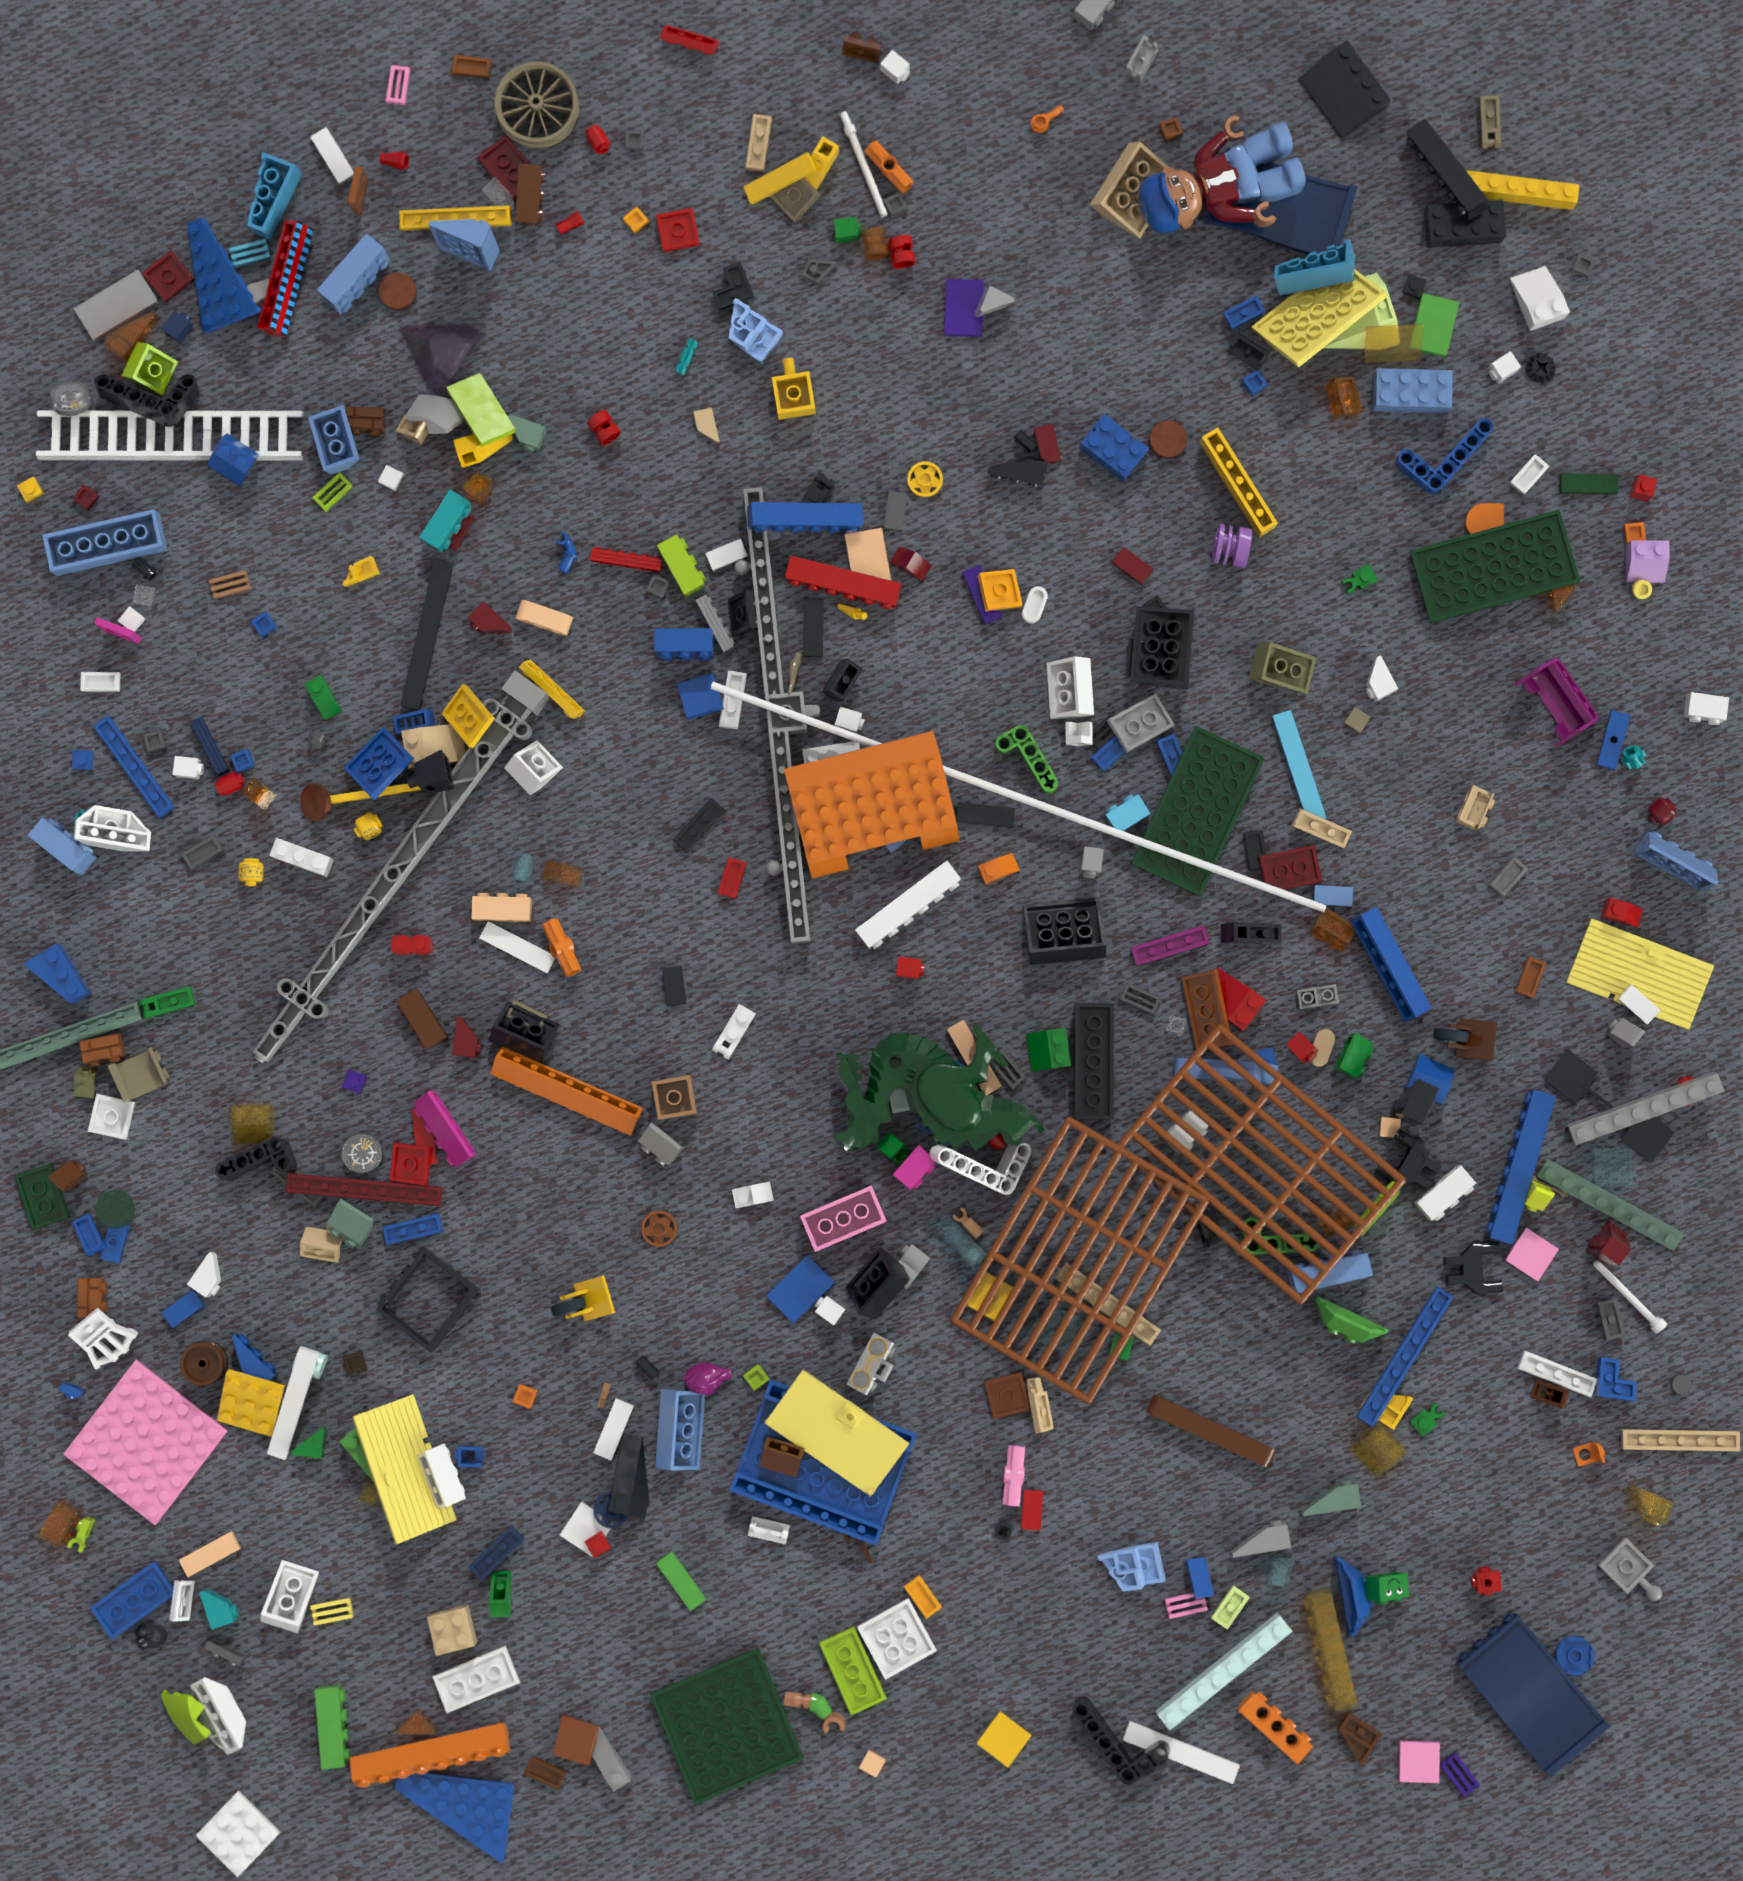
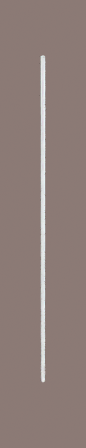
[710,682,1326,913]

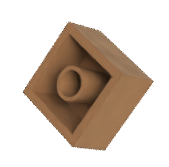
[652,1075,698,1120]

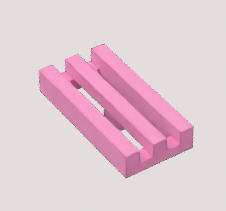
[386,65,411,105]
[1165,1592,1208,1619]

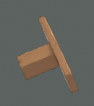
[597,1382,611,1409]

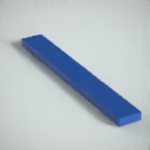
[1356,1286,1454,1428]

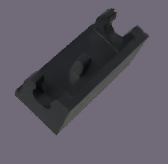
[1227,329,1272,371]

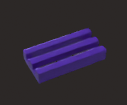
[1440,1752,1480,1797]

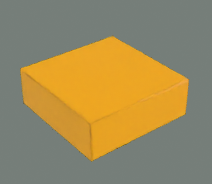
[622,207,649,234]

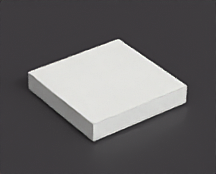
[88,1094,135,1140]
[560,1502,614,1556]

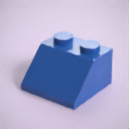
[207,433,260,486]
[1403,1053,1455,1105]

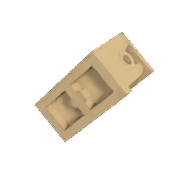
[1455,785,1495,831]

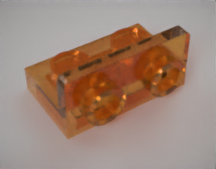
[1325,376,1363,420]
[1310,908,1356,952]

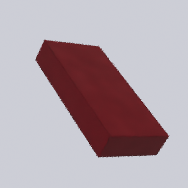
[1034,424,1061,464]
[1112,547,1154,585]

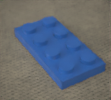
[90,1561,174,1640]

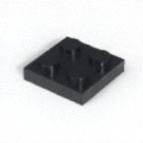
[728,590,757,636]

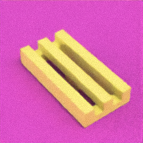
[310,1598,353,1625]

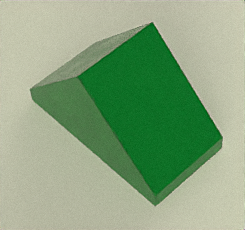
[291,1427,327,1459]

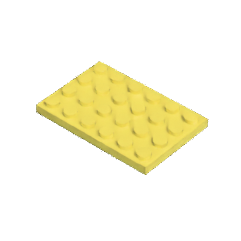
[1252,269,1387,368]

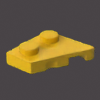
[1360,1392,1413,1430]

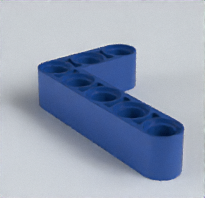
[1395,418,1494,495]

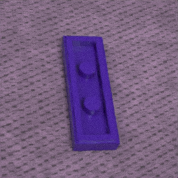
[962,565,1002,625]

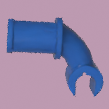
[556,532,578,574]

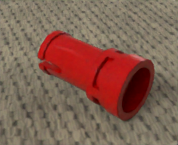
[555,210,584,235]

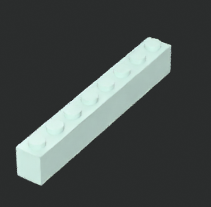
[1155,1613,1292,1730]

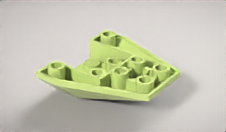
[1324,273,1400,350]

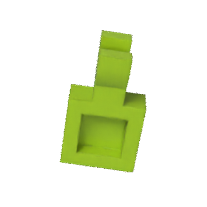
[67,1517,95,1553]

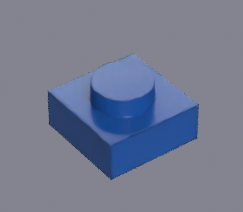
[72,750,93,770]
[59,1382,85,1399]

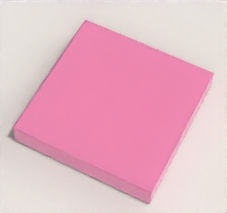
[1504,1228,1559,1281]
[1399,1741,1440,1783]

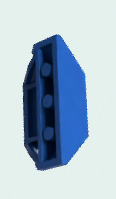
[1334,1556,1372,1637]

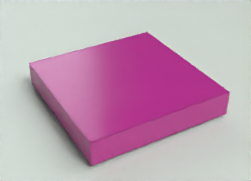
[95,617,142,644]

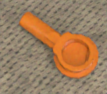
[1030,105,1064,133]

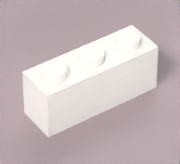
[269,838,334,877]
[1414,1165,1476,1221]
[417,1443,466,1509]

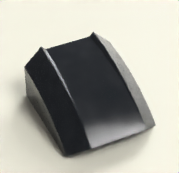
[1197,1205,1221,1247]

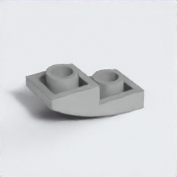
[1297,984,1340,1009]

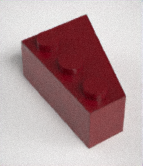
[1586,1220,1631,1266]

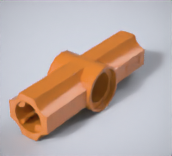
[864,140,914,194]
[542,918,581,977]

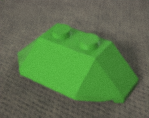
[1314,1295,1388,1344]

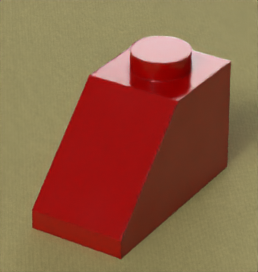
[1600,898,1643,928]

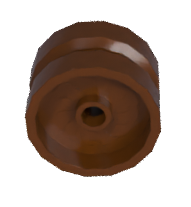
[180,1341,228,1385]

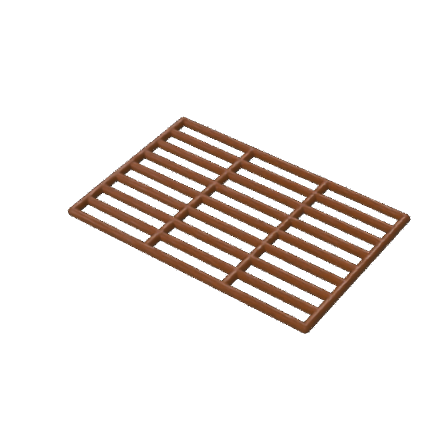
[1117,1024,1406,1305]
[950,1117,1209,1404]

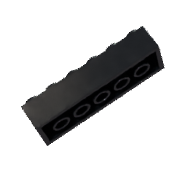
[1073,1003,1114,1120]

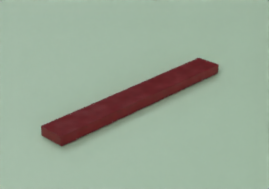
[285,1173,443,1206]

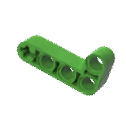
[995,725,1058,794]
[1241,1217,1320,1254]

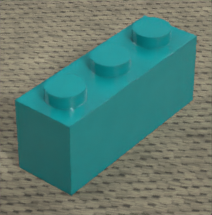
[419,490,471,553]

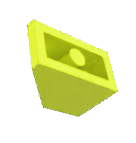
[1525,1180,1555,1212]

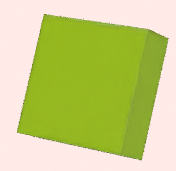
[743,1364,770,1391]

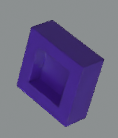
[342,1069,367,1094]

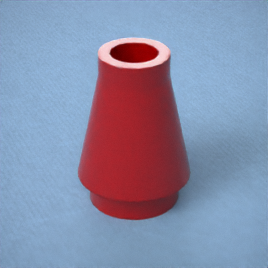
[380,151,409,170]

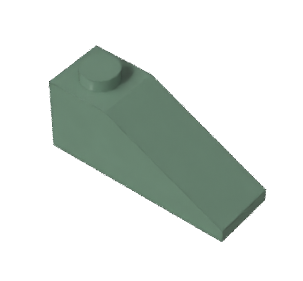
[1300,1479,1361,1516]

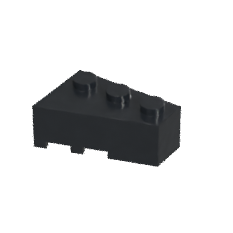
[1391,1079,1439,1125]

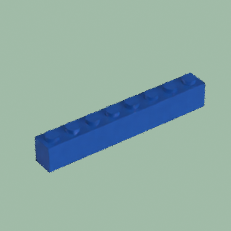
[1485,1089,1556,1245]

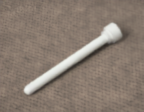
[1593,1260,1667,1334]

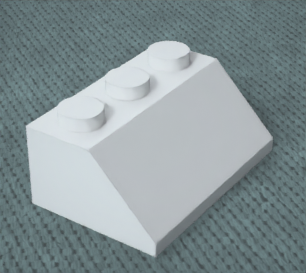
[1047,656,1094,719]

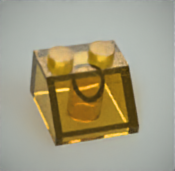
[231,1104,274,1144]
[1349,1422,1408,1477]
[1627,1484,1674,1526]

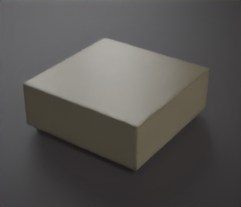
[1344,707,1371,734]

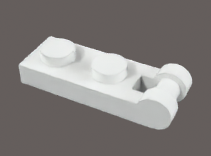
[712,1004,756,1060]

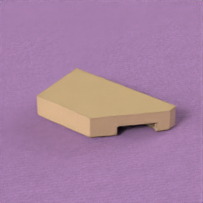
[693,408,720,443]

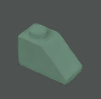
[508,414,547,452]

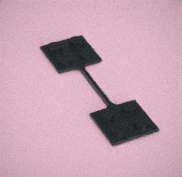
[1544,1049,1675,1163]

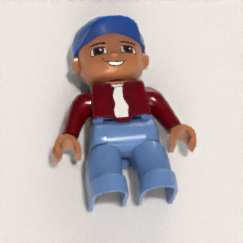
[1138,116,1306,233]

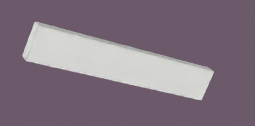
[267,1346,320,1460]
[1122,1720,1240,1784]

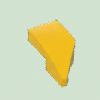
[343,556,380,587]

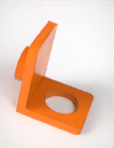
[1573,1442,1605,1466]

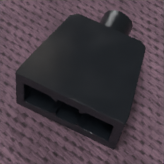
[407,750,454,794]

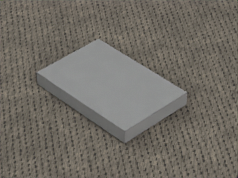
[1107,693,1175,753]

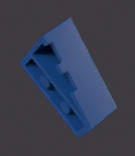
[23,944,91,1004]

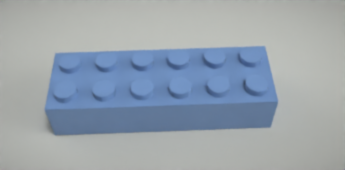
[43,509,168,576]

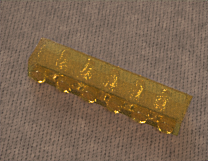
[1303,1587,1358,1712]

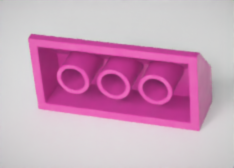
[413,1090,477,1167]

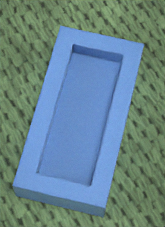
[1313,885,1353,907]

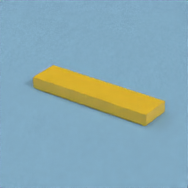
[743,153,816,205]

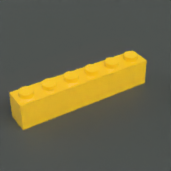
[1467,170,1579,210]
[1199,427,1278,538]

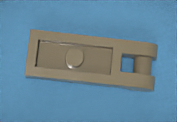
[1479,95,1501,149]

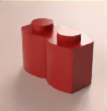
[391,935,433,956]

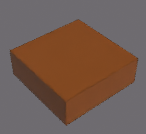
[1159,117,1184,142]

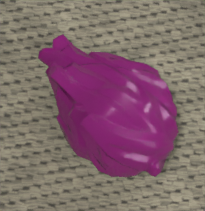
[682,1362,732,1396]

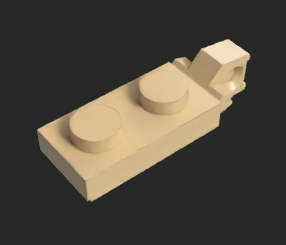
[1027,1377,1054,1433]

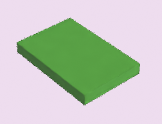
[1409,293,1459,357]

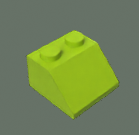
[121,342,178,396]

